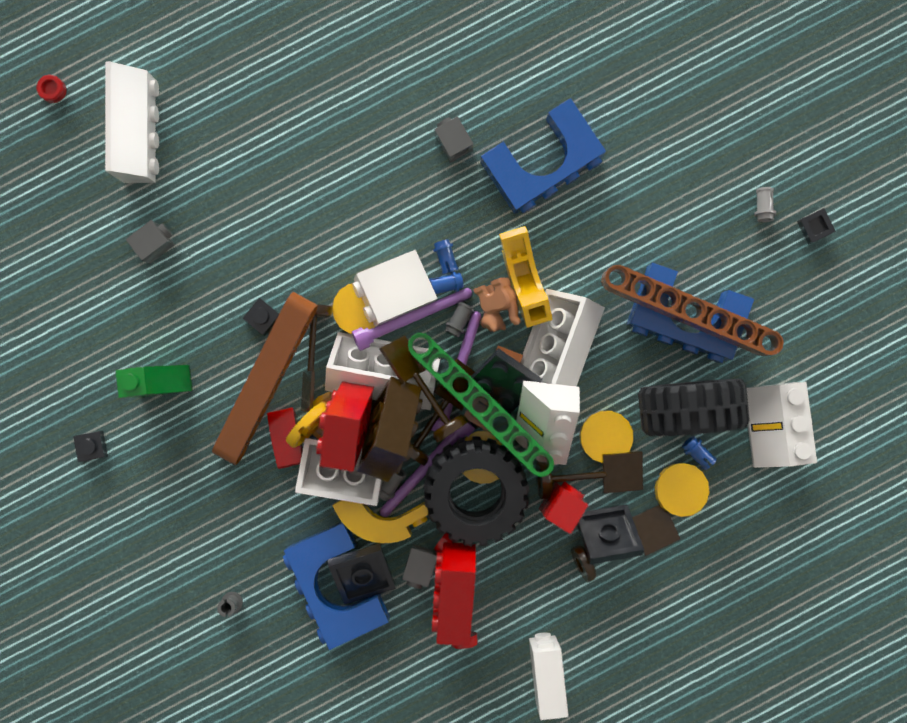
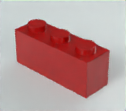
[539,482,588,534]

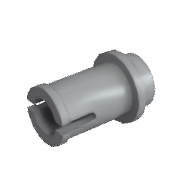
[754,187,776,222]

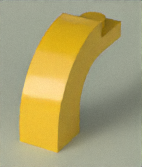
[499,226,553,328]
[332,500,428,543]

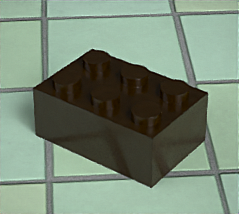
[357,376,423,482]

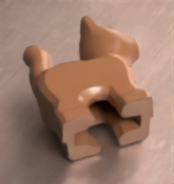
[473,277,521,332]

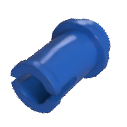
[433,239,459,274]
[429,271,464,294]
[682,436,717,470]

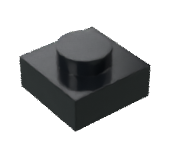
[797,208,836,245]
[243,298,279,336]
[73,431,108,462]

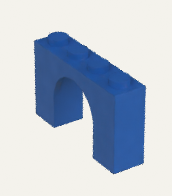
[480,98,606,214]
[626,263,754,363]
[283,522,390,650]

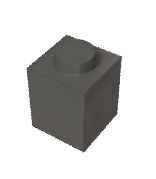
[434,116,473,163]
[125,220,175,264]
[402,544,437,589]

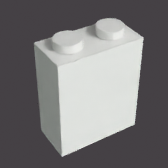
[352,250,437,327]
[529,633,568,720]

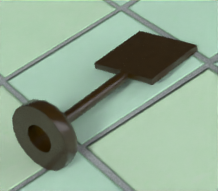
[301,304,333,412]
[379,336,469,443]
[410,358,475,466]
[536,451,643,499]
[571,504,680,583]

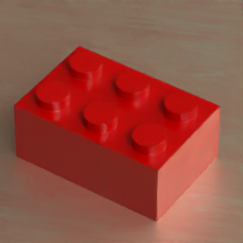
[316,381,374,472]
[432,542,476,646]

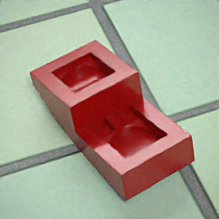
[267,407,303,469]

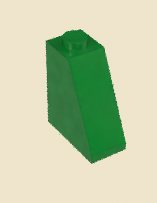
[115,365,193,398]

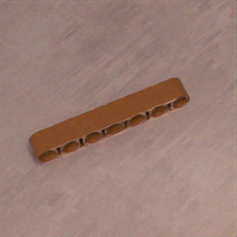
[601,265,784,356]
[212,292,318,466]

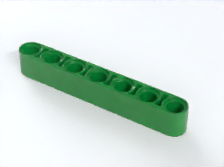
[408,333,554,477]

